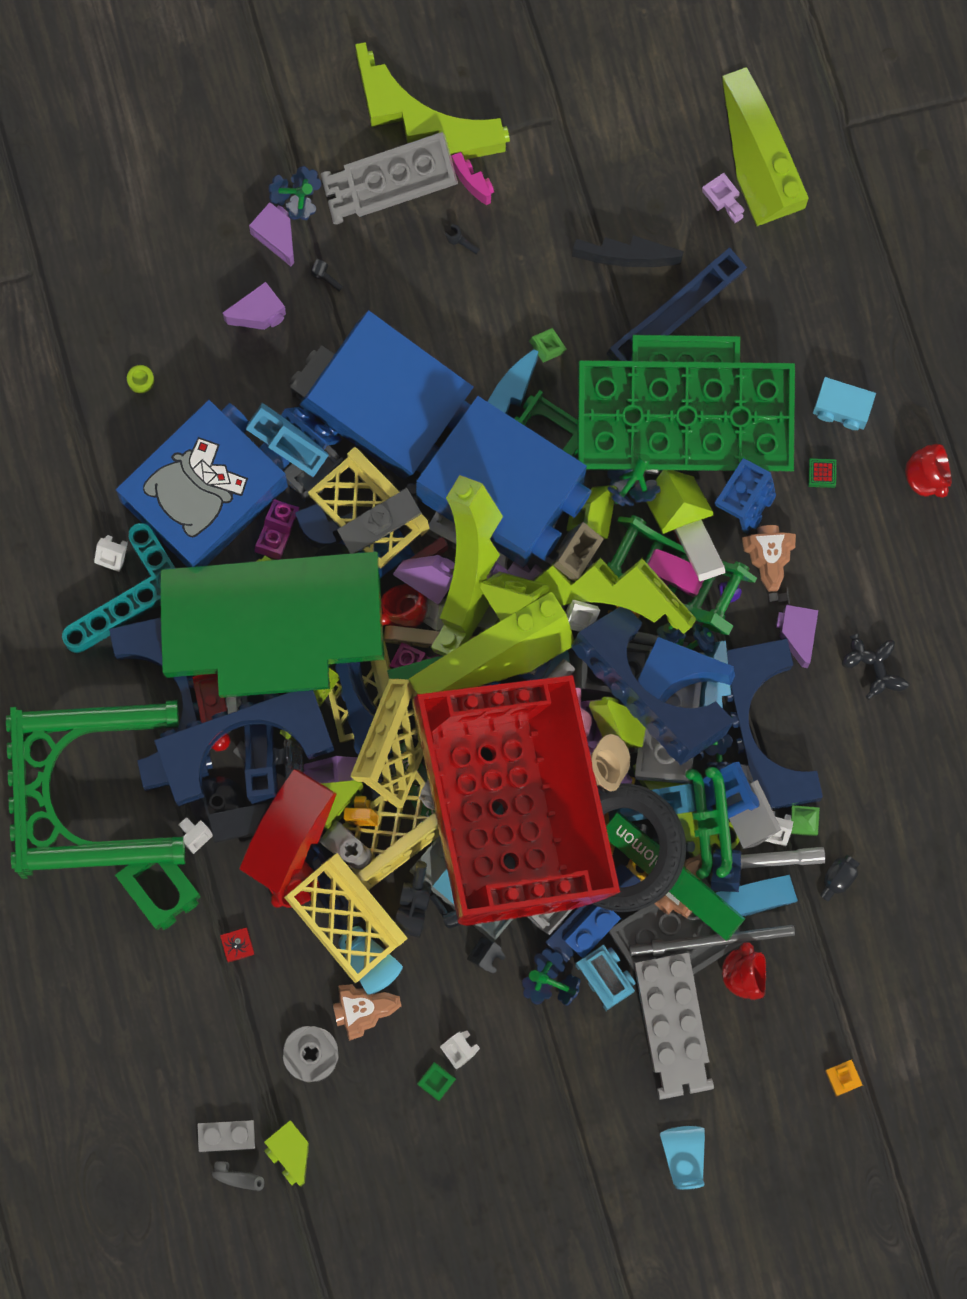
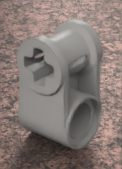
[319,820,372,870]

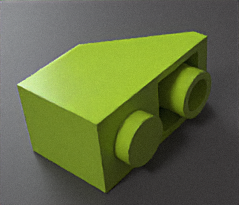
[567,485,617,539]
[589,697,646,749]
[264,1121,309,1187]

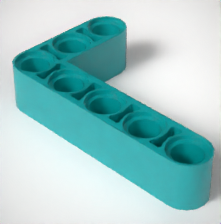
[62,523,176,653]

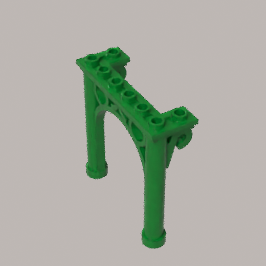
[6,700,185,879]

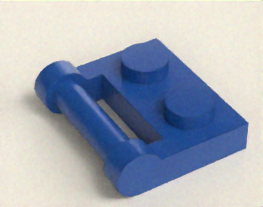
[703,762,760,819]

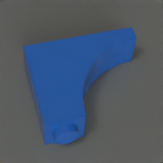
[637,637,735,702]

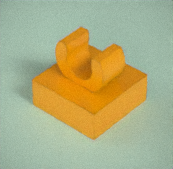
[344,796,379,826]
[825,1059,862,1096]

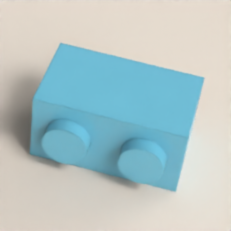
[813,377,876,430]

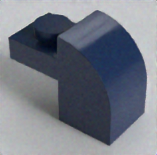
[295,504,353,549]

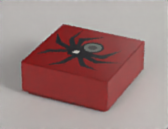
[220,928,255,963]

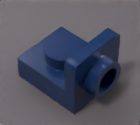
[711,849,741,892]

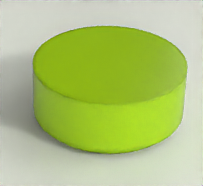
[127,365,154,393]

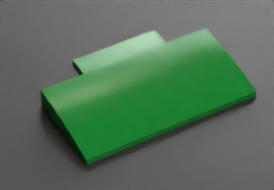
[578,335,795,472]
[161,552,385,698]

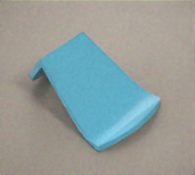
[338,926,403,995]
[660,1126,705,1189]

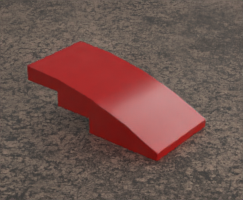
[239,769,337,894]

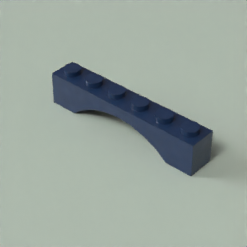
[606,247,747,361]
[335,662,393,756]
[241,694,279,804]

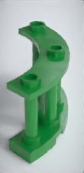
[607,515,757,635]

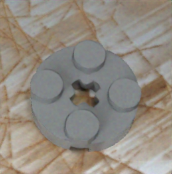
[283,1026,339,1082]

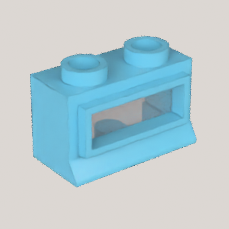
[575,945,636,1011]

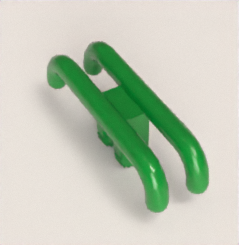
[685,767,733,879]

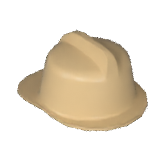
[590,734,630,791]

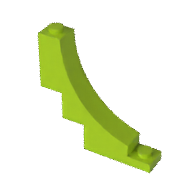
[355,42,510,160]
[431,475,503,656]
[515,558,696,634]

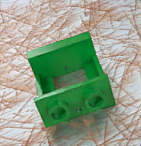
[514,390,578,457]
[115,862,201,930]

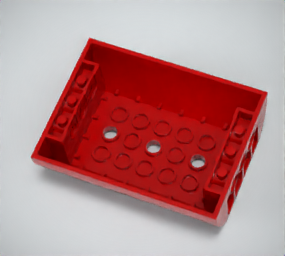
[413,675,620,926]

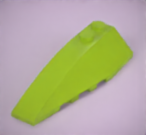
[722,67,809,226]
[408,592,574,694]

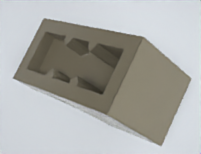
[553,522,604,582]

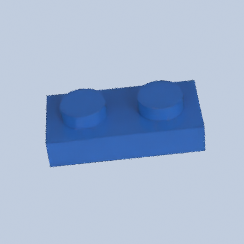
[562,904,621,958]

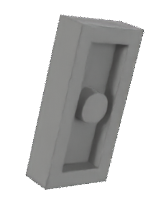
[198,1120,255,1152]

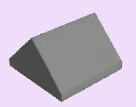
[726,780,781,849]

